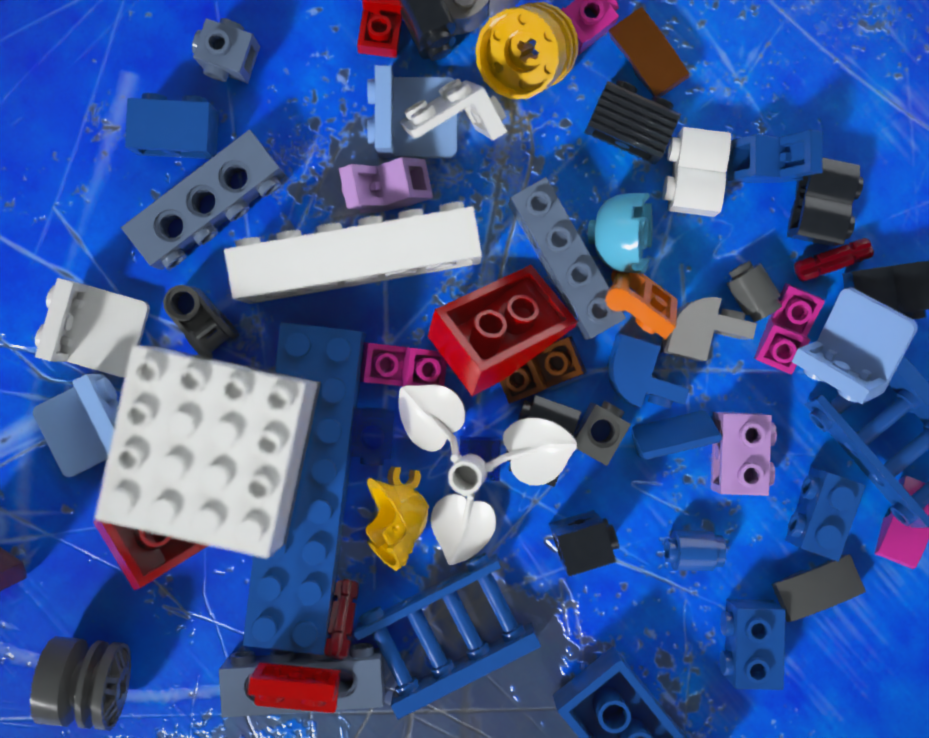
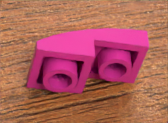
[755,283,825,375]
[360,342,447,386]
[875,476,929,569]

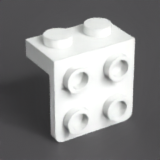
[400,79,507,140]
[35,278,150,377]

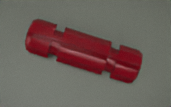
[794,238,874,281]
[324,579,359,659]

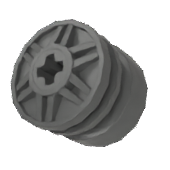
[30,636,131,731]

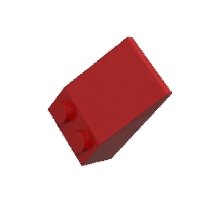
[428,265,578,396]
[93,519,209,590]

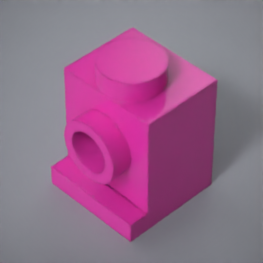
[561,0,619,56]

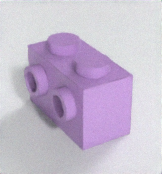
[711,412,777,496]

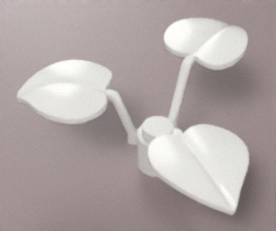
[398,384,577,565]

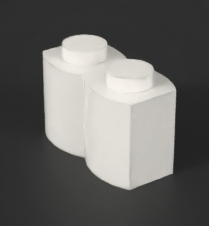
[662,127,731,217]

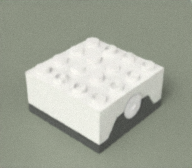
[95,345,321,558]

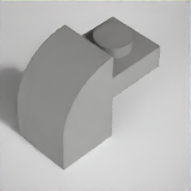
[660,297,757,361]

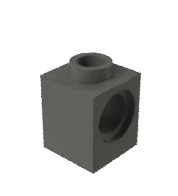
[573,401,631,466]

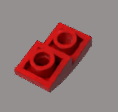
[357,0,403,58]

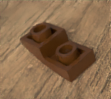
[608,6,689,97]
[500,335,587,404]

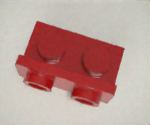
[248,663,341,713]

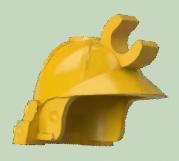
[365,467,429,571]

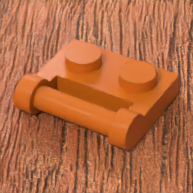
[606,270,678,339]

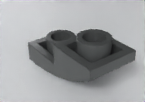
[771,554,866,622]

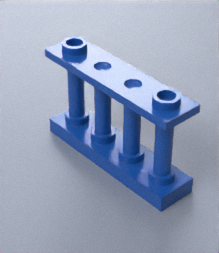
[805,356,929,528]
[354,553,541,720]

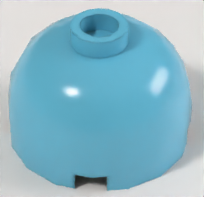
[588,193,653,274]

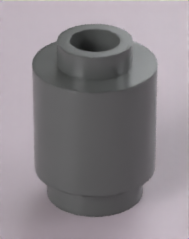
[726,260,782,322]

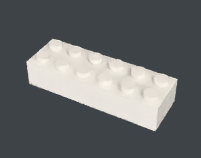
[224,202,482,304]

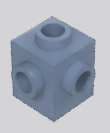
[192,18,260,84]

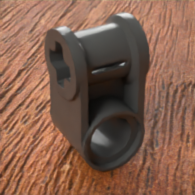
[163,285,239,358]

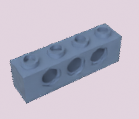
[121,129,286,270]
[508,177,626,340]
[219,643,386,718]

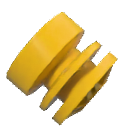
[475,2,578,99]

